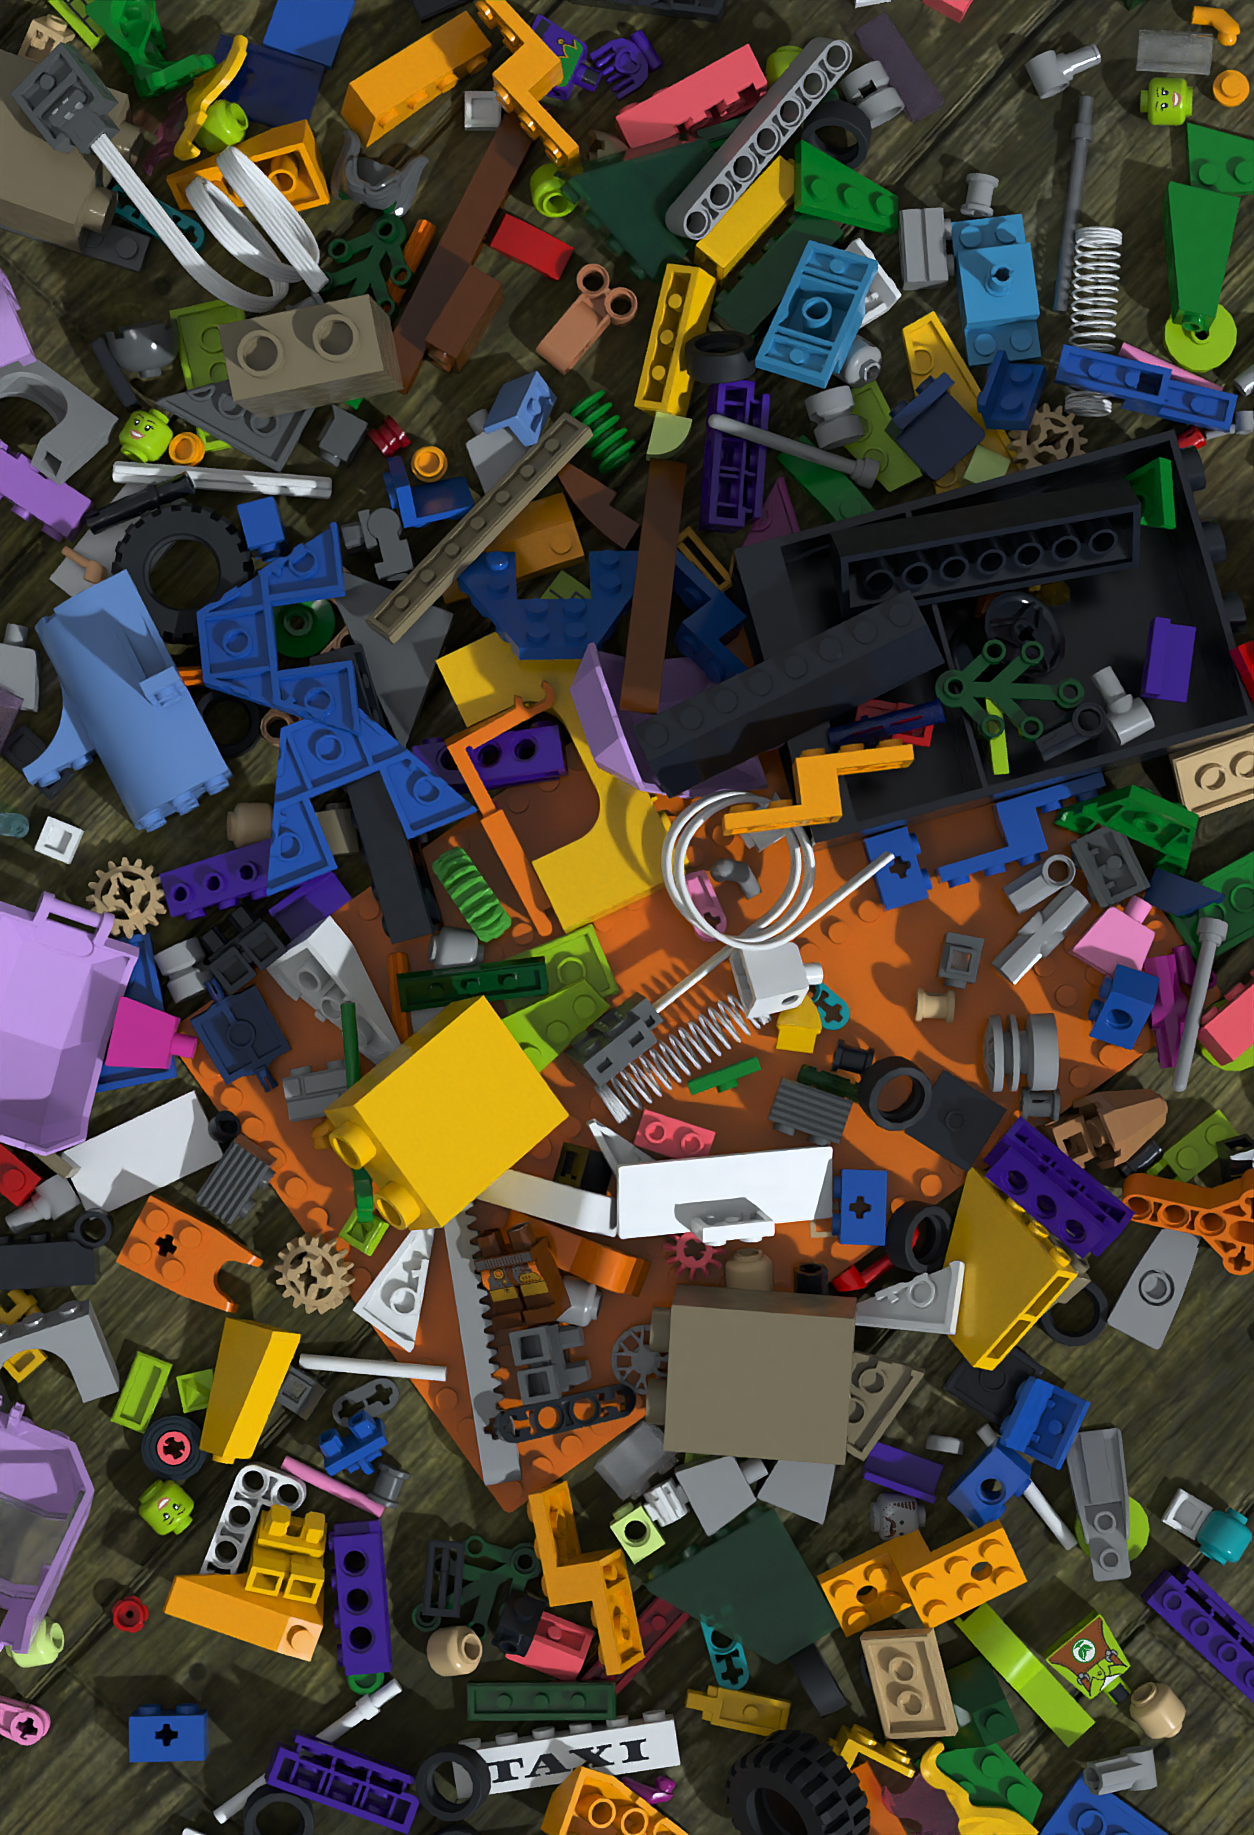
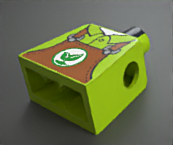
[1041,1609,1131,1705]

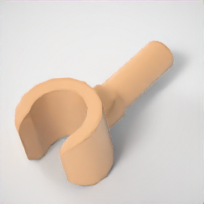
[61,546,108,584]

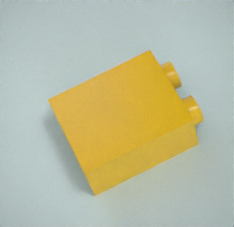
[323,995,569,1231]

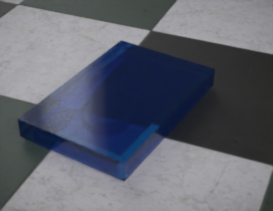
[212,34,326,128]

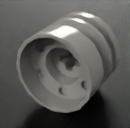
[983,1013,1059,1092]

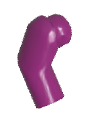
[1172,944,1217,990]
[621,1775,676,1804]

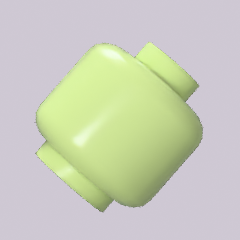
[5,1616,64,1668]

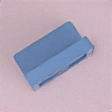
[482,371,557,447]

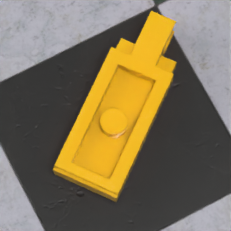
[685,1685,791,1736]

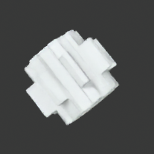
[643,1478,690,1527]

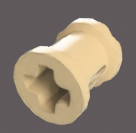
[914,988,955,1023]

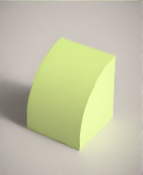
[646,412,692,461]
[959,444,1011,486]

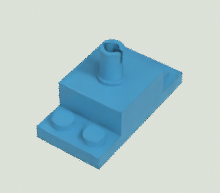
[950,214,1041,369]
[755,240,878,389]

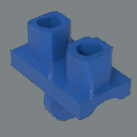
[318,1410,388,1477]

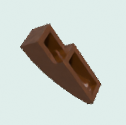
[556,462,640,551]

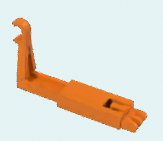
[444,680,555,936]

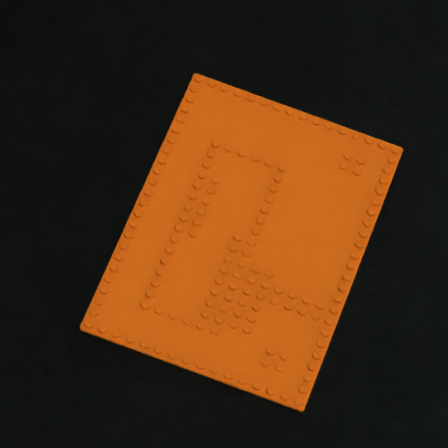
[178,626,1221,1513]

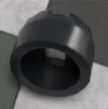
[208,1111,241,1143]

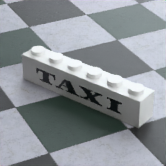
[452,1710,680,1799]

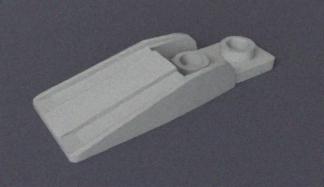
[1107,1205,1210,1350]
[1066,1428,1131,1582]

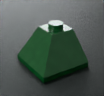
[940,1653,1020,1750]

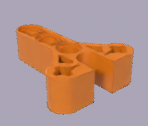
[1121,1168,1254,1275]
[502,1209,652,1297]

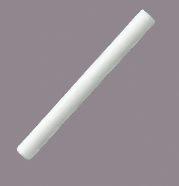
[299,1353,448,1381]
[976,1423,1078,1550]

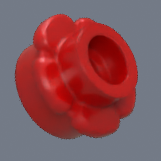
[112,1596,149,1633]

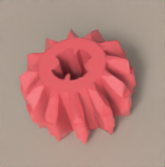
[662,1232,726,1281]

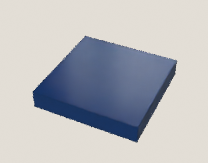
[262,0,356,70]

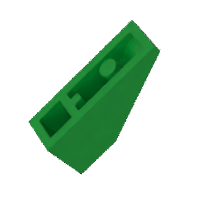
[775,434,876,523]

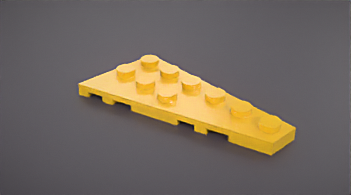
[901,311,1023,494]

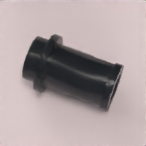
[1116,1138,1164,1179]

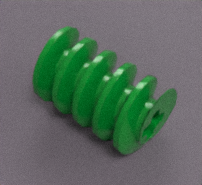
[570,389,640,474]

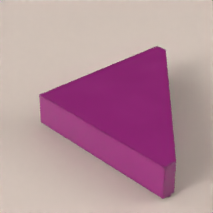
[742,476,800,547]

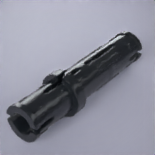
[85,471,195,535]

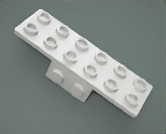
[616,1145,832,1246]

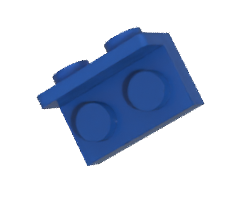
[977,350,1048,431]

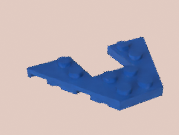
[196,522,362,736]
[457,550,638,660]
[266,708,477,896]

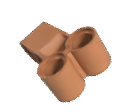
[535,264,638,375]

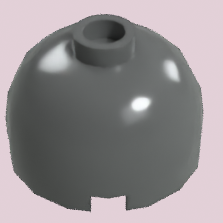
[105,318,180,378]

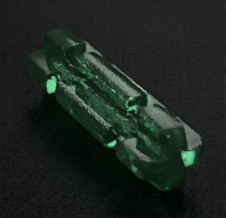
[797,1064,859,1104]

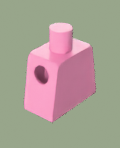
[1068,895,1155,977]

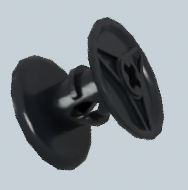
[949,591,1066,702]

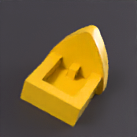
[776,994,822,1054]

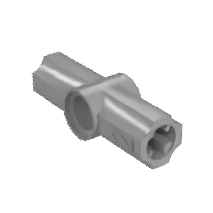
[991,884,1092,985]

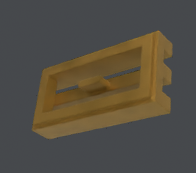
[677,526,732,593]

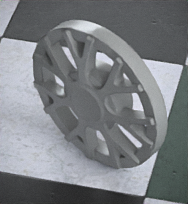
[611,1324,669,1394]

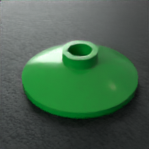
[273,599,335,658]

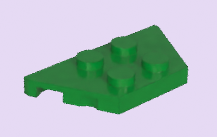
[913,1742,1043,1824]

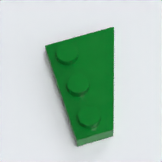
[1185,122,1254,196]
[794,139,898,235]

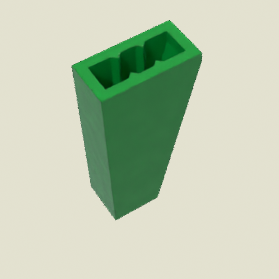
[1161,181,1241,332]

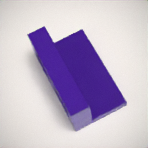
[1140,617,1196,703]
[268,871,353,941]
[860,1441,943,1504]

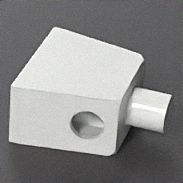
[729,940,823,1019]

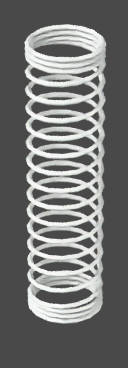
[1064,226,1122,417]
[594,989,772,1125]

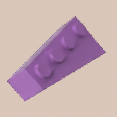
[0,439,96,543]

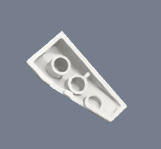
[266,916,401,1065]

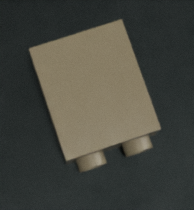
[0,49,145,253]
[218,294,404,419]
[646,1284,857,1465]

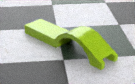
[953,1602,1095,1748]

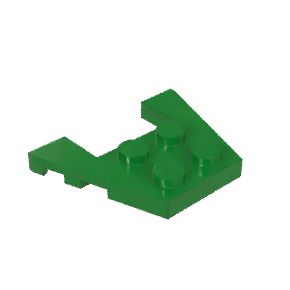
[1054,784,1199,878]

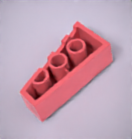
[615,44,768,166]
[1197,968,1254,1066]

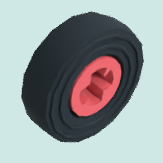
[141,1413,208,1481]

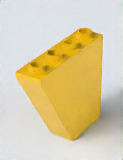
[942,1167,1078,1371]

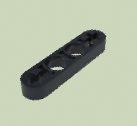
[494,1384,636,1443]

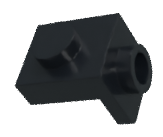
[491,1589,546,1657]

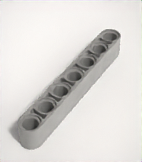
[665,37,852,240]

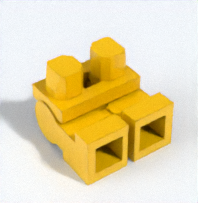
[244,1504,328,1604]

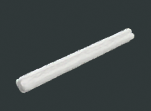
[112,461,332,499]

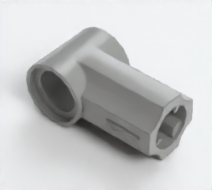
[1002,855,1075,915]
[1083,1746,1157,1796]

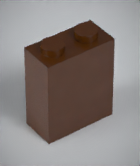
[424,265,504,374]

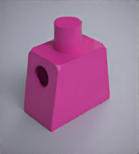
[105,996,198,1069]

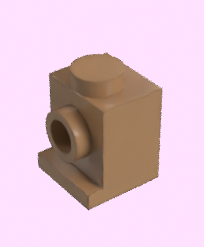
[1035,1114,1097,1168]

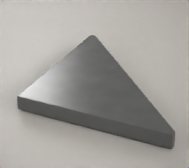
[155,379,317,473]
[334,571,456,748]

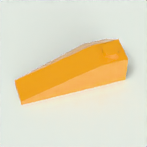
[166,119,330,212]
[442,492,585,606]
[162,1571,324,1661]
[540,1765,689,1835]

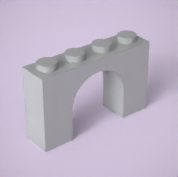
[0,358,119,486]
[0,1299,120,1414]

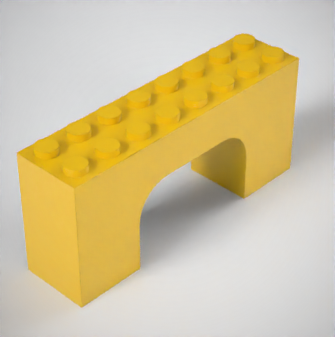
[435,632,690,934]

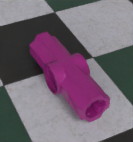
[1143,954,1193,1069]

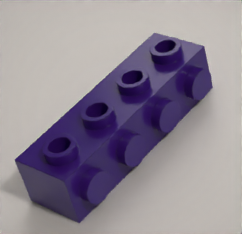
[159,838,307,921]

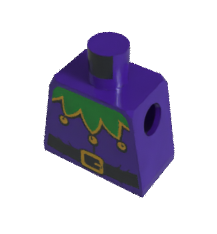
[531,14,602,101]

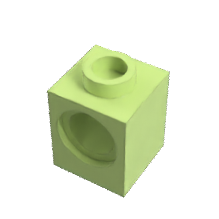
[610,1502,666,1564]

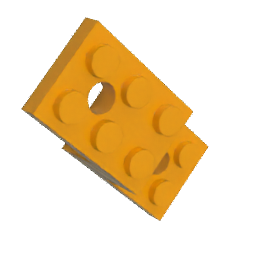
[475,0,581,171]
[722,739,914,836]
[527,1480,645,1676]
[817,1519,1027,1638]

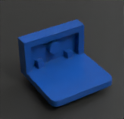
[383,455,475,528]
[1000,1376,1091,1470]

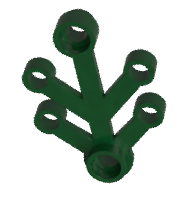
[318,214,415,321]
[935,639,1084,742]
[412,1534,542,1641]

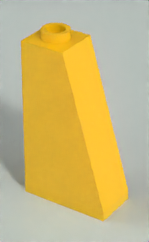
[694,155,794,286]
[199,1317,301,1464]

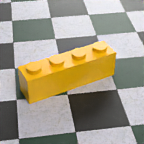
[634,263,718,418]

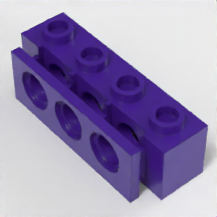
[698,380,770,534]
[412,721,569,795]
[983,1116,1135,1259]
[328,1518,393,1676]
[1140,1564,1254,1703]
[264,1729,420,1834]

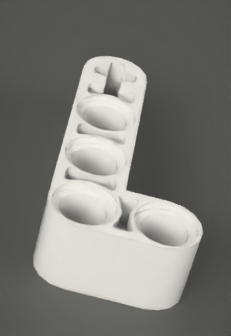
[476,1168,617,1237]
[199,1461,307,1575]

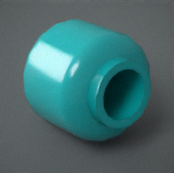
[1196,1508,1253,1566]

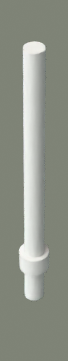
[213,1679,403,1824]

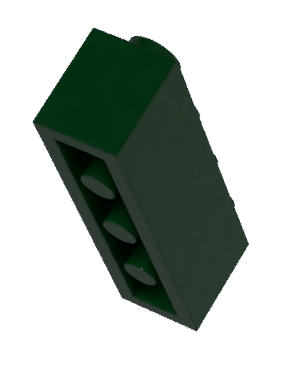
[712,211,844,338]

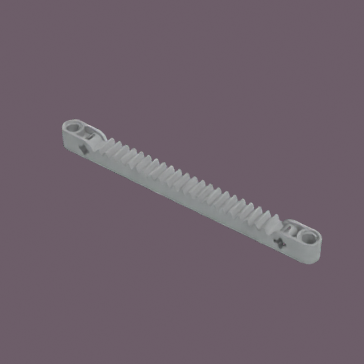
[411,1006,522,1486]

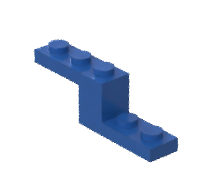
[1054,344,1238,433]
[672,550,749,684]
[934,772,1106,888]

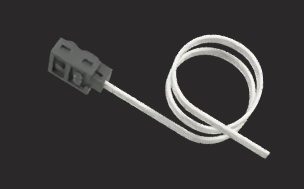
[10,42,329,313]
[564,790,895,1088]

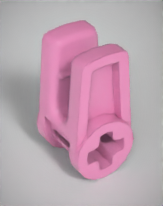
[685,870,727,942]
[0,1695,51,1746]

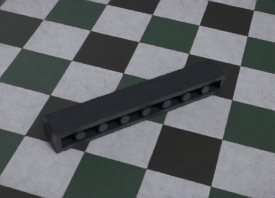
[309,644,444,944]

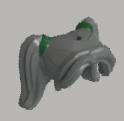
[330,129,429,218]

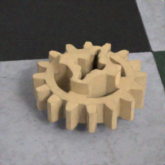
[1007,403,1088,471]
[86,857,167,939]
[275,1232,355,1314]

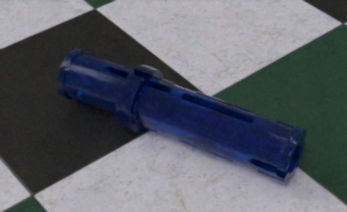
[828,698,946,752]

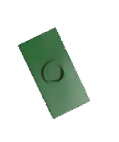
[686,1056,761,1095]

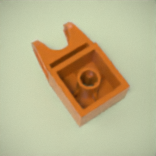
[116,1194,264,1313]

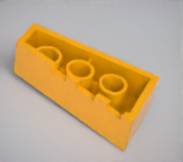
[340,11,492,148]

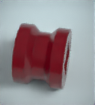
[365,414,411,460]

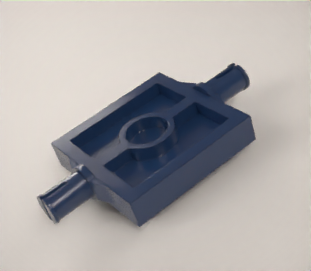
[190,976,292,1093]

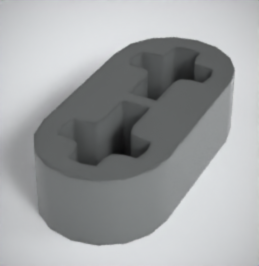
[332,1377,400,1428]

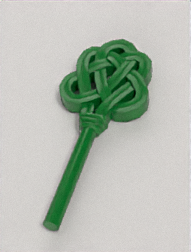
[340,1003,374,1223]

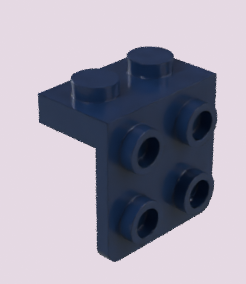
[884,372,985,482]

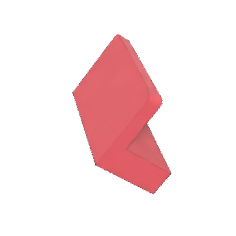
[505,1611,595,1680]

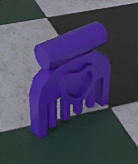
[589,30,664,102]

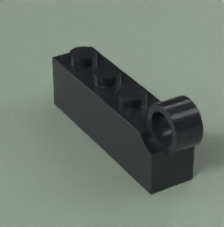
[0,1208,115,1290]

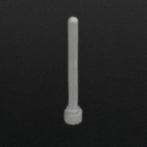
[708,414,879,489]
[1172,917,1228,1092]

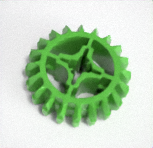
[432,846,511,943]

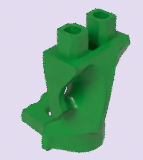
[85,0,218,101]

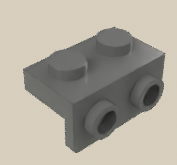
[1070,826,1151,909]

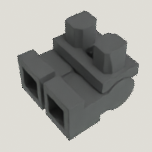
[341,508,416,589]
[509,1322,592,1405]

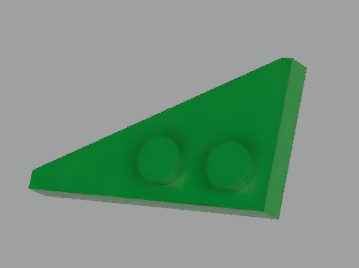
[1120,457,1176,530]

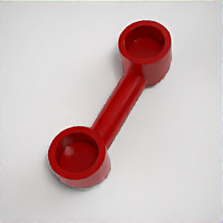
[830,1226,920,1292]

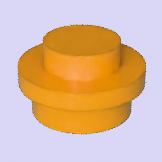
[1212,70,1249,107]
[169,432,205,467]
[411,446,448,483]

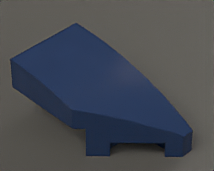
[1142,868,1226,918]

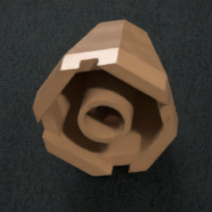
[1073,1089,1168,1170]

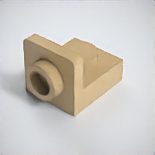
[18,14,76,63]

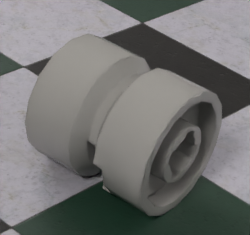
[839,60,905,129]
[804,386,865,451]
[154,937,215,1004]

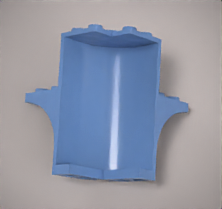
[22,569,234,832]

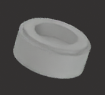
[926,1434,964,1455]

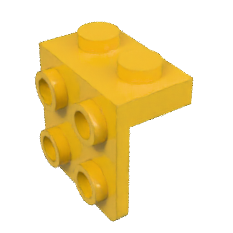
[826,1724,915,1778]

